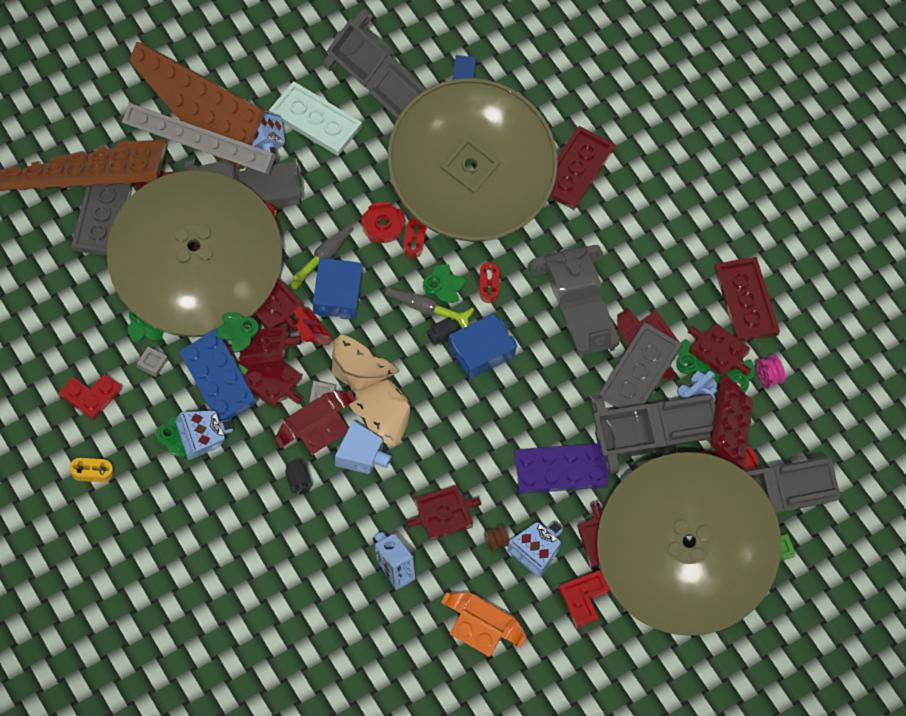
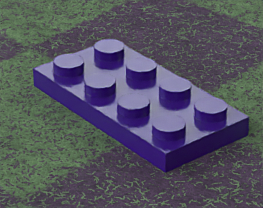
[514,444,609,494]

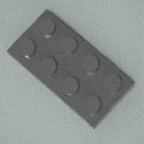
[71,183,133,256]
[598,322,682,409]

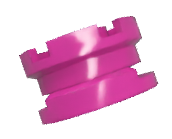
[756,354,786,389]

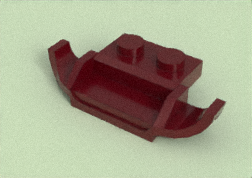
[617,308,680,381]
[275,391,356,455]

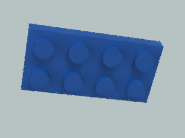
[180,328,258,422]

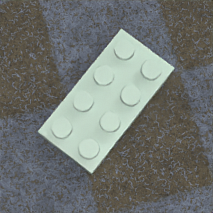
[269,81,362,156]

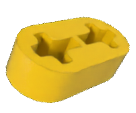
[70,458,113,482]

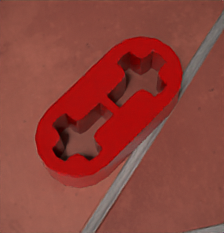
[404,218,426,258]
[479,262,499,303]

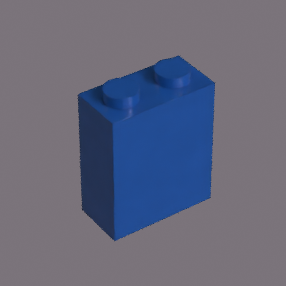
[313,258,362,319]
[448,314,517,380]

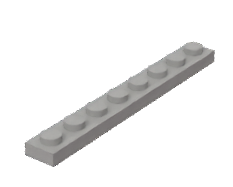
[122,103,276,175]

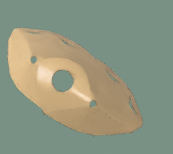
[332,334,399,390]
[348,379,410,446]

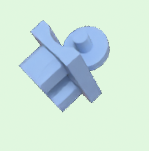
[677,371,717,401]

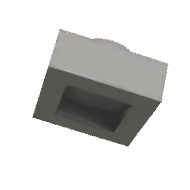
[137,347,168,377]
[309,381,335,403]

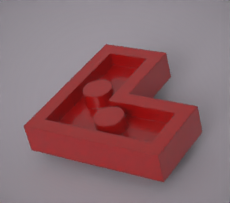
[293,306,334,345]
[58,374,122,421]
[558,570,610,629]

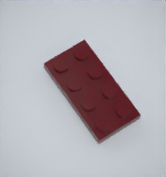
[549,126,616,210]
[714,257,780,342]
[711,376,753,469]

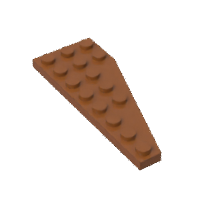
[129,42,266,169]
[0,139,167,191]

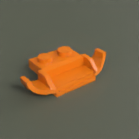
[441,592,527,657]

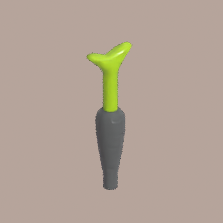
[291,224,353,289]
[385,287,474,328]

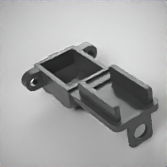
[322,9,427,119]
[184,158,302,207]
[528,245,619,358]
[592,394,716,475]
[746,457,840,513]

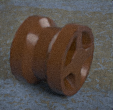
[484,525,509,552]

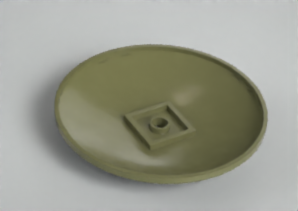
[388,78,558,242]
[107,170,282,337]
[597,452,781,636]

